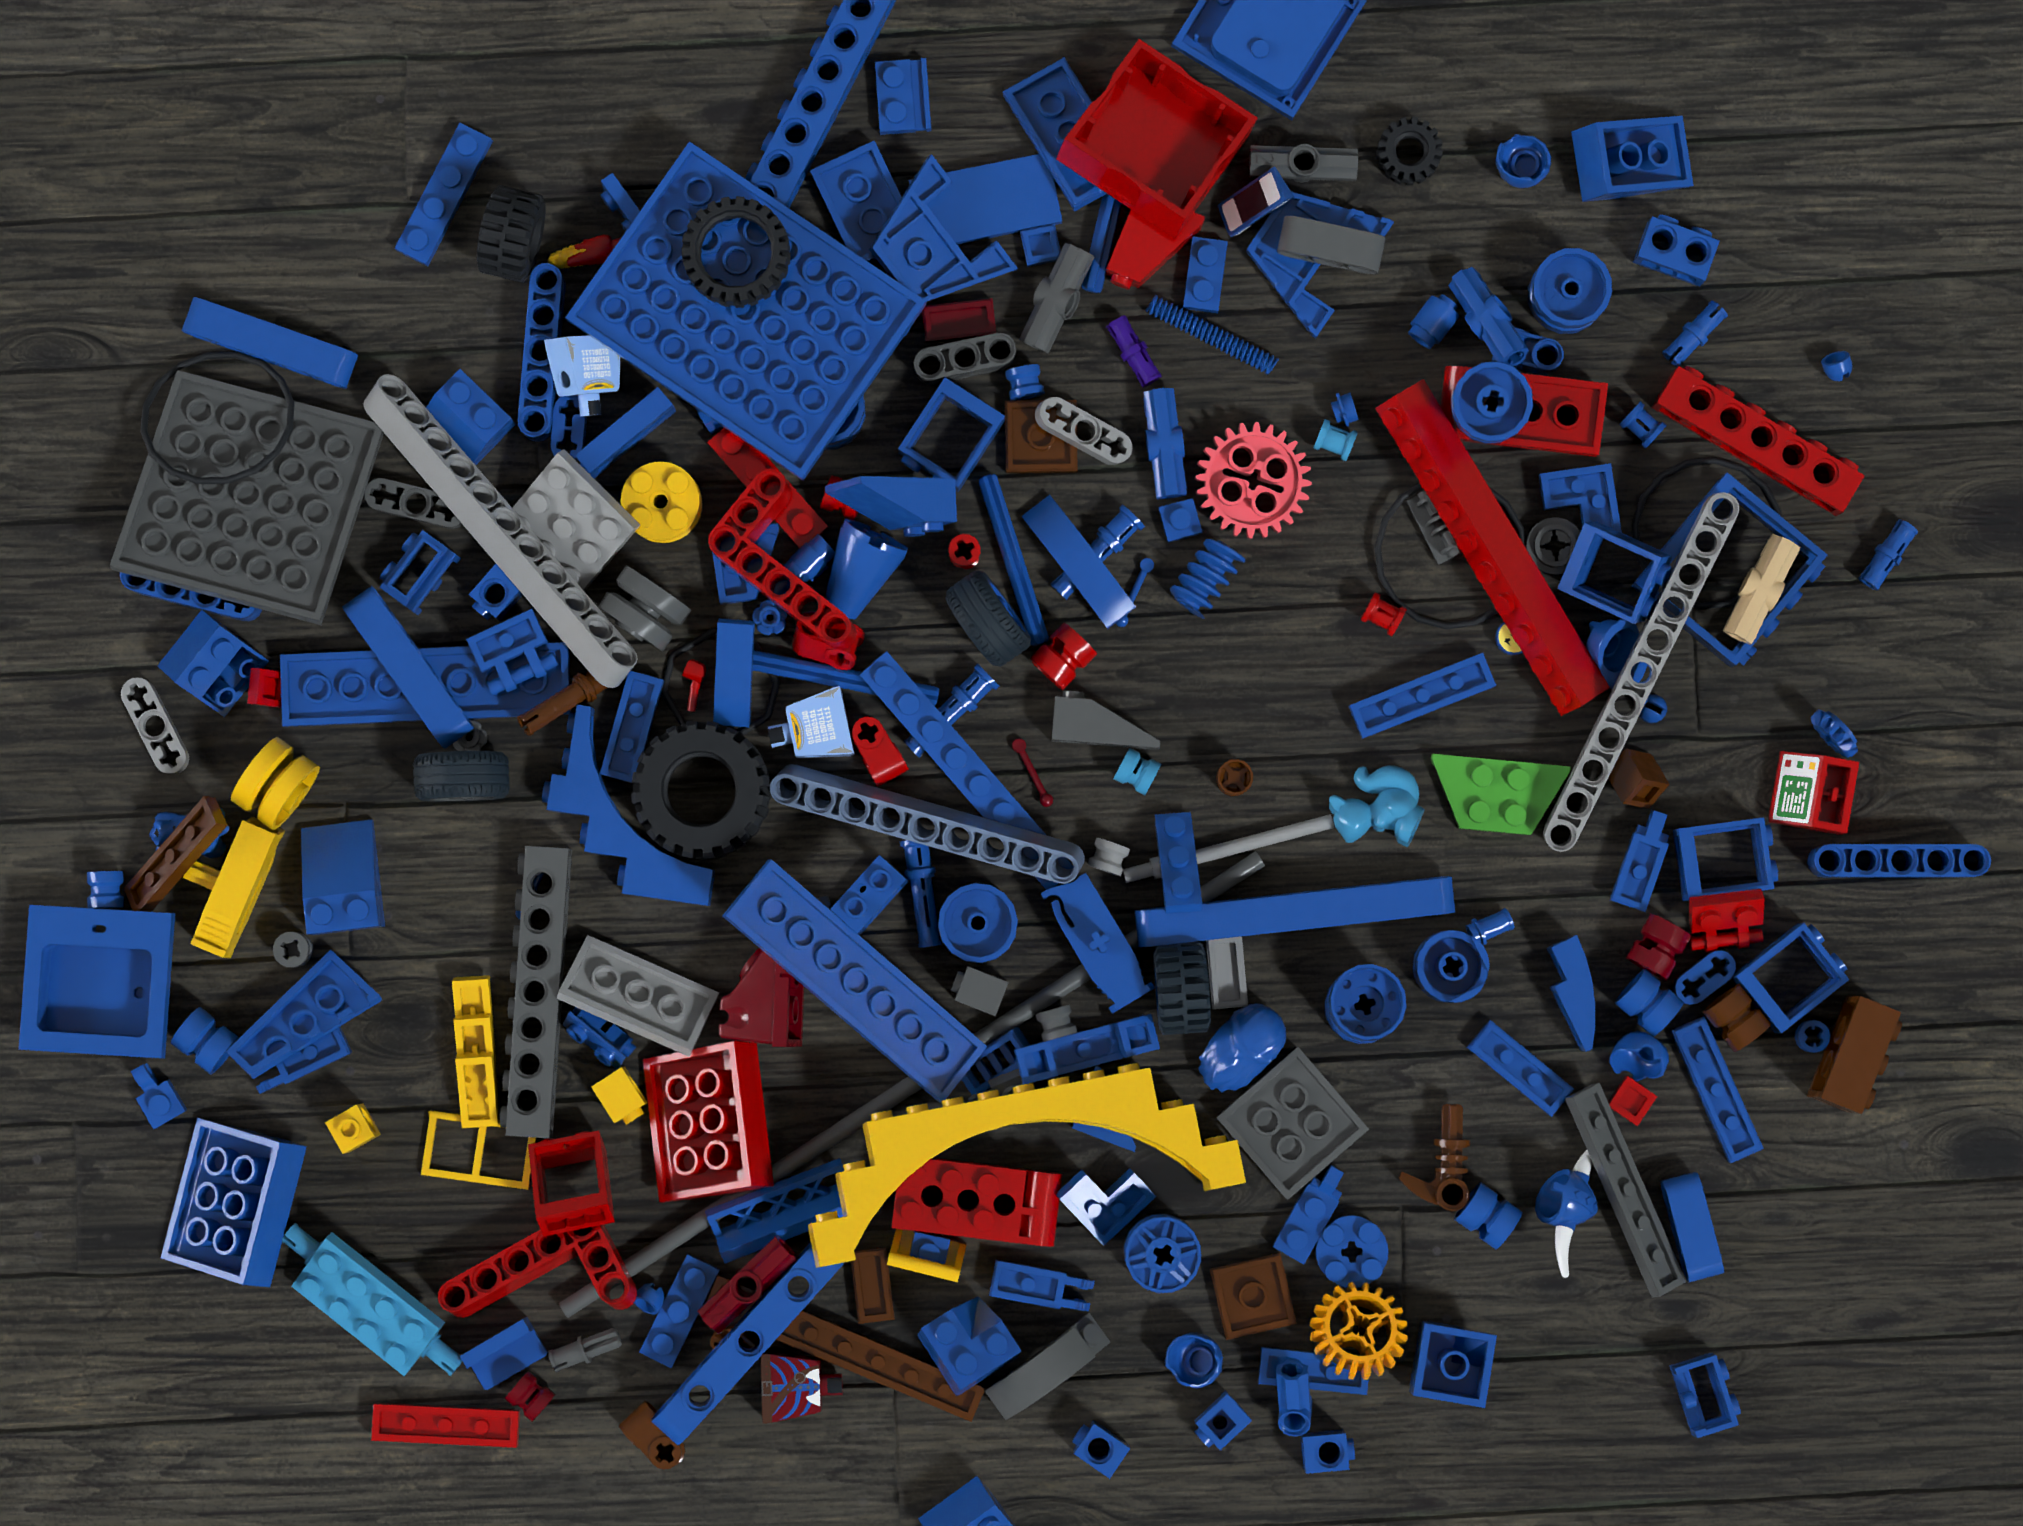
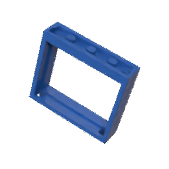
[1631,473,1828,668]

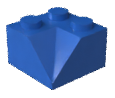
[917,1296,1021,1397]
[1409,1320,1497,1408]

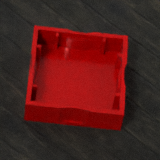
[1056,39,1258,238]

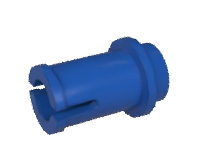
[1466,908,1515,945]

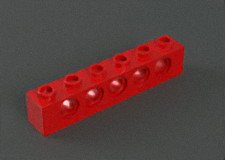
[1651,366,1865,516]

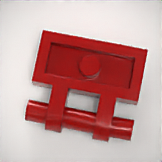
[1689,889,1765,953]

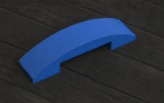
[1021,495,1136,629]
[1014,1014,1160,1085]

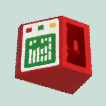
[1768,751,1859,835]

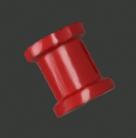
[948,534,981,570]
[1360,592,1407,637]

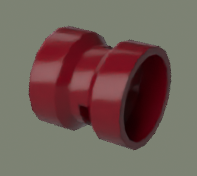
[505,1371,556,1422]

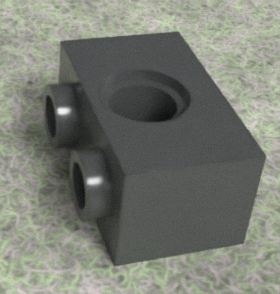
[951,967,1009,1016]

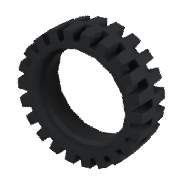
[681,196,791,308]

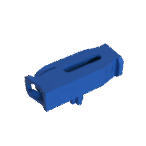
[1041,873,1155,1014]

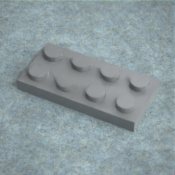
[557,935,719,1057]

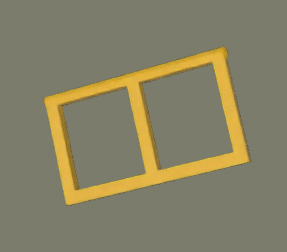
[421,1110,536,1190]

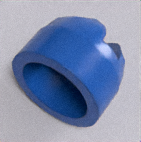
[1821,351,1852,381]
[1639,694,1667,724]
[634,1283,665,1315]

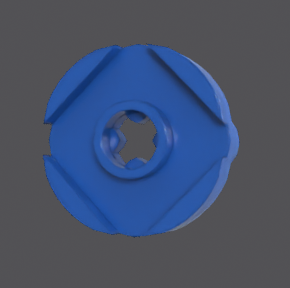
[1315,1215,1388,1288]

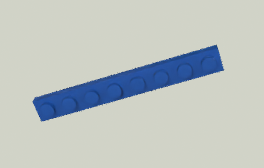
[859,651,1074,890]

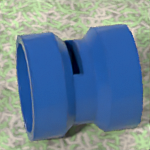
[87,871,124,909]

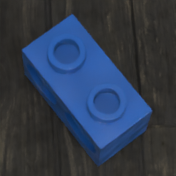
[1633,215,1720,287]

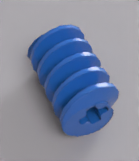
[1170,539,1246,619]

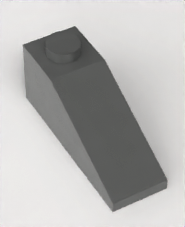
[1051,691,1160,750]

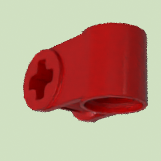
[792,611,865,670]
[851,716,909,787]

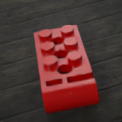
[1440,366,1608,457]
[892,1158,1063,1247]

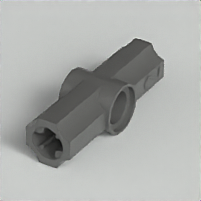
[1249,144,1358,183]
[1019,243,1094,354]

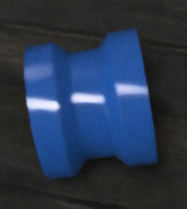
[1005,364,1045,401]

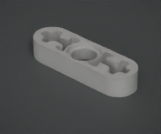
[1035,397,1132,465]
[121,678,189,774]

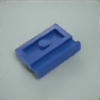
[875,58,931,135]

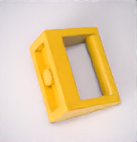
[887,1229,967,1283]

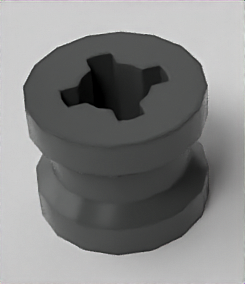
[273,932,313,968]
[1035,1004,1077,1042]

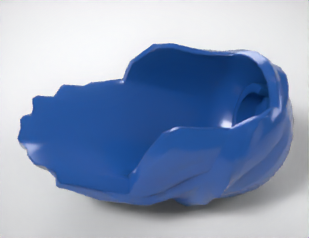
[1198,1004,1286,1093]

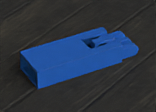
[575,387,676,479]

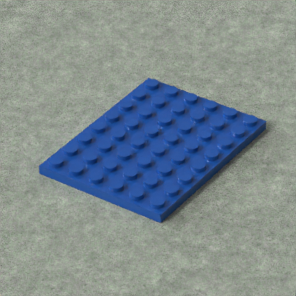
[565,141,927,481]

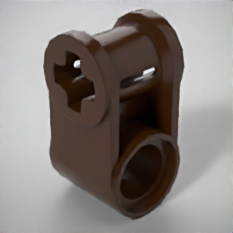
[619,1400,686,1470]

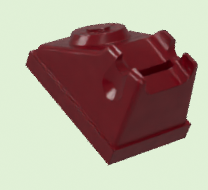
[719,948,804,1047]

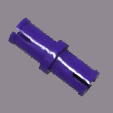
[1106,315,1162,388]

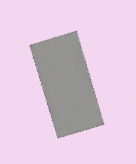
[1206,937,1248,1009]

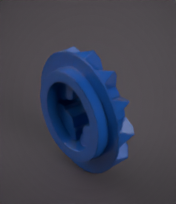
[1811,709,1858,758]

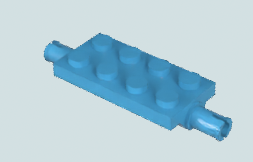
[282,1223,463,1376]

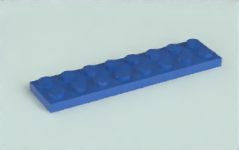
[280,642,571,727]
[722,859,987,1103]

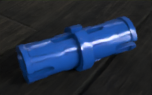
[1662,301,1728,367]
[1858,519,1918,591]

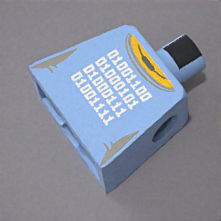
[544,335,620,417]
[768,686,855,758]

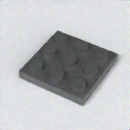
[1216,1047,1369,1200]

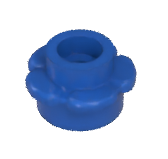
[1331,393,1359,427]
[752,600,788,635]

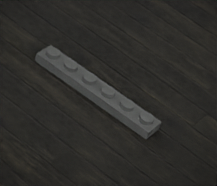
[1565,1083,1686,1298]

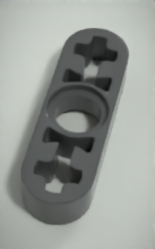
[364,478,463,529]

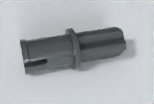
[548,1328,622,1373]

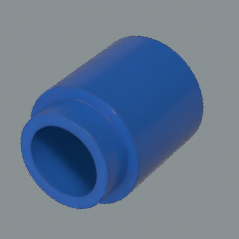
[1408,294,1459,349]

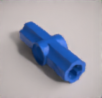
[1448,267,1529,366]
[1143,388,1187,499]

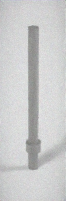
[1123,814,1334,883]

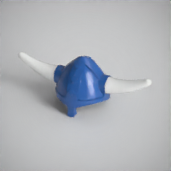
[1535,1150,1598,1278]

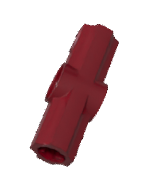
[697,1235,798,1334]

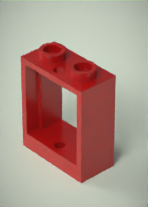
[528,1130,615,1236]

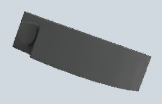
[985,1313,1110,1420]

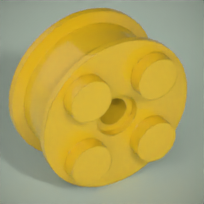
[620,462,702,543]

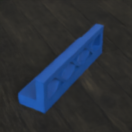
[705,1158,844,1263]

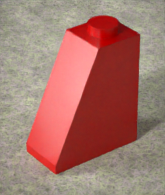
[1106,210,1205,290]

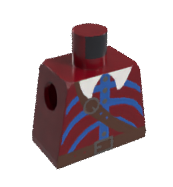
[761,1351,843,1424]

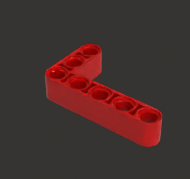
[708,468,856,650]
[438,1224,637,1318]

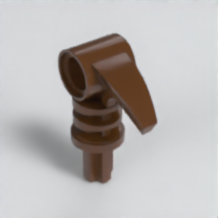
[1398,1104,1470,1211]

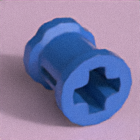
[1619,401,1667,449]

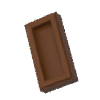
[851,1247,895,1324]

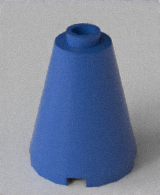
[825,518,908,620]

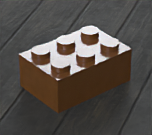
[1807,996,1902,1114]

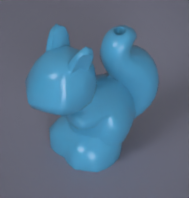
[1329,765,1425,847]

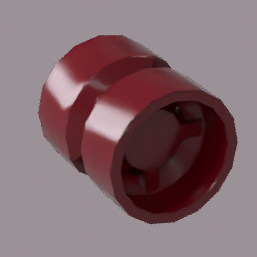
[1626,914,1691,980]

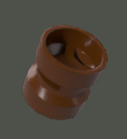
[1216,759,1253,797]

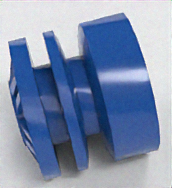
[1324,964,1407,1044]
[1124,1213,1201,1293]

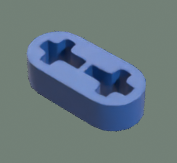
[550,396,587,461]
[1672,950,1736,1005]

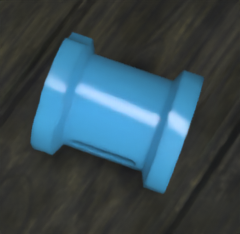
[1313,419,1358,461]

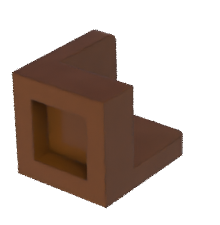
[1608,749,1669,809]

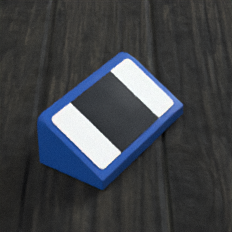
[1218,166,1294,237]

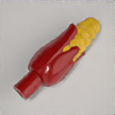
[548,234,622,269]

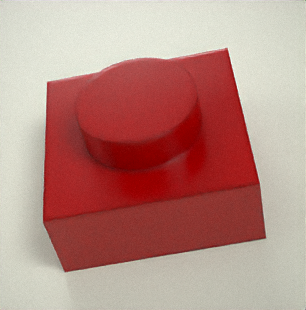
[247,668,282,708]
[1608,1076,1658,1126]

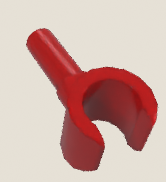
[682,659,707,712]

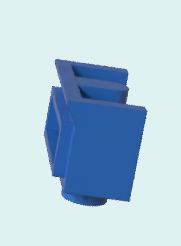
[380,530,461,616]
[1669,1353,1741,1438]

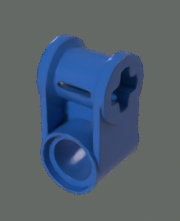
[1491,328,1564,376]

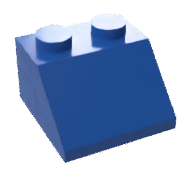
[426,369,516,465]

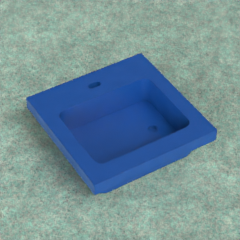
[1171,0,1367,121]
[19,905,176,1058]

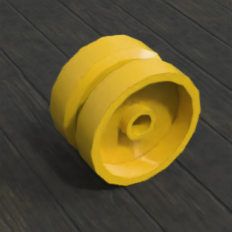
[231,737,320,830]

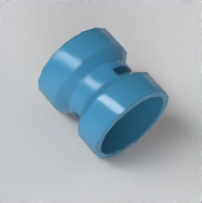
[1113,748,1161,795]

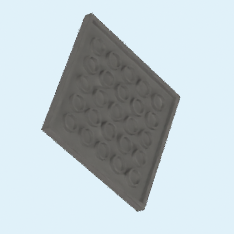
[110,370,384,625]

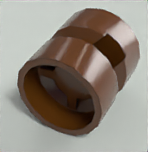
[1703,984,1771,1052]

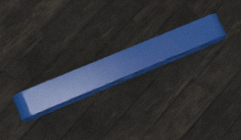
[1135,876,1455,947]

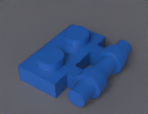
[466,609,559,695]

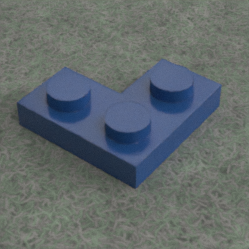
[1538,463,1622,533]
[1056,1168,1156,1246]

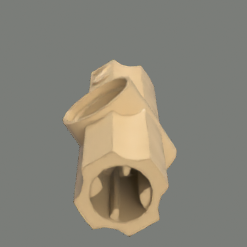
[1723,534,1801,645]

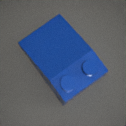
[1571,116,1694,202]
[825,476,957,537]
[301,820,385,935]

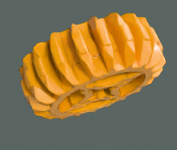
[1309,1282,1408,1380]

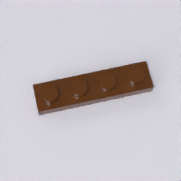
[124,796,227,912]

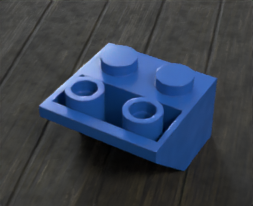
[157,610,269,717]
[918,1476,1015,1526]

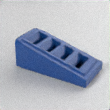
[961,1027,1030,1095]

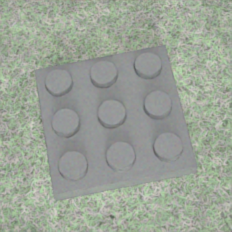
[513,449,640,592]

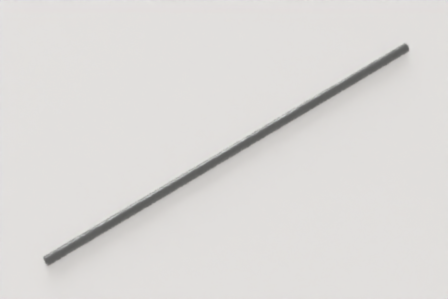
[559,851,1265,1318]

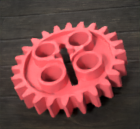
[1194,422,1312,539]

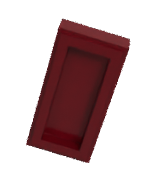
[922,298,996,343]

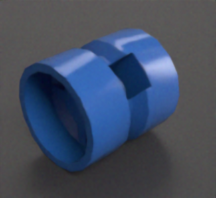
[1614,969,1684,1036]
[170,1007,240,1075]
[1454,1182,1523,1250]

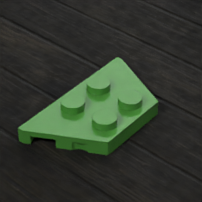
[1431,754,1570,835]

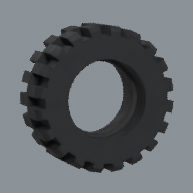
[631,721,771,860]

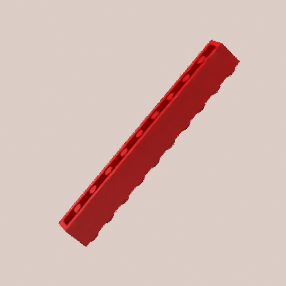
[1375,379,1610,716]

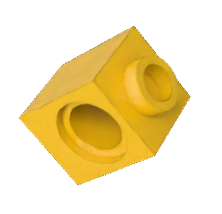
[591,1066,648,1125]
[325,1103,381,1154]

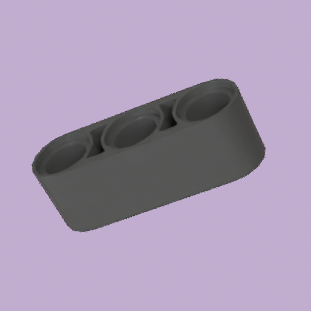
[1277,216,1386,275]
[914,333,1016,385]

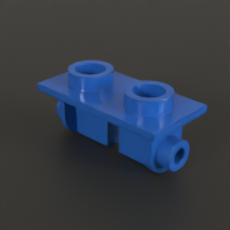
[563,1007,637,1070]

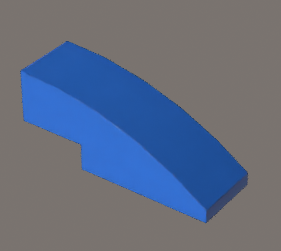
[1547,935,1595,1052]

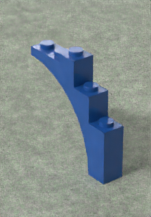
[542,705,715,906]

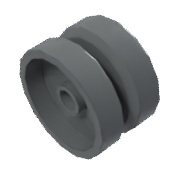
[597,565,691,652]

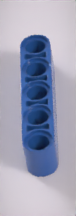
[517,263,566,442]
[181,297,358,389]
[342,586,474,749]
[1807,844,1991,878]

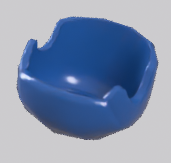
[1496,134,1551,189]
[1609,1031,1669,1081]
[1165,1332,1223,1389]

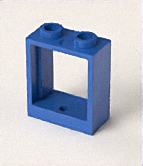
[898,377,1005,492]
[1557,521,1672,624]
[1673,817,1778,901]
[830,855,908,935]
[1732,923,1849,1033]

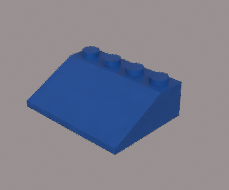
[161,1118,307,1287]

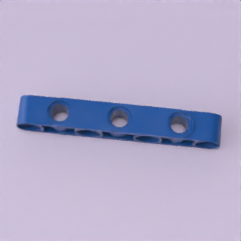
[651,1242,845,1445]

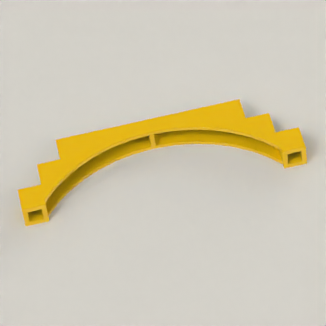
[808,1063,1246,1268]

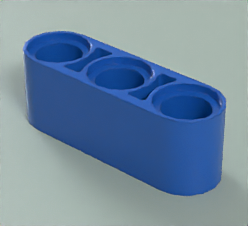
[1661,1172,1724,1283]

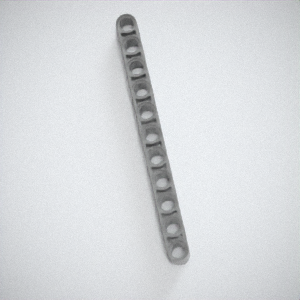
[363,374,638,688]
[1543,492,1739,852]

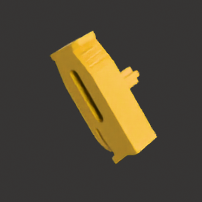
[183,817,285,958]

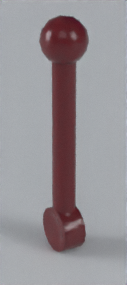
[1012,738,1054,807]

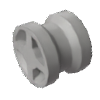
[1087,838,1130,877]

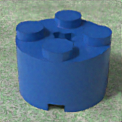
[1413,930,1490,1003]

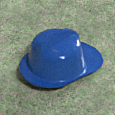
[1586,619,1647,690]

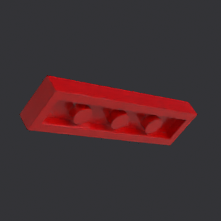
[707,427,828,548]
[371,1403,520,1448]

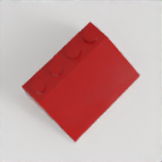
[643,1041,774,1203]

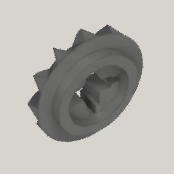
[1526,517,1580,575]

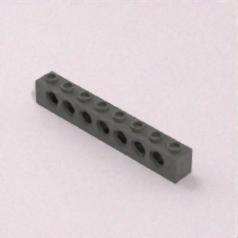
[500,846,572,1138]

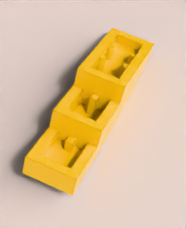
[452,975,499,1128]

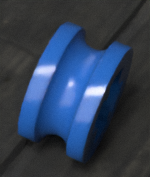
[1795,1020,1830,1053]

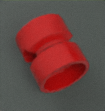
[1029,622,1097,691]

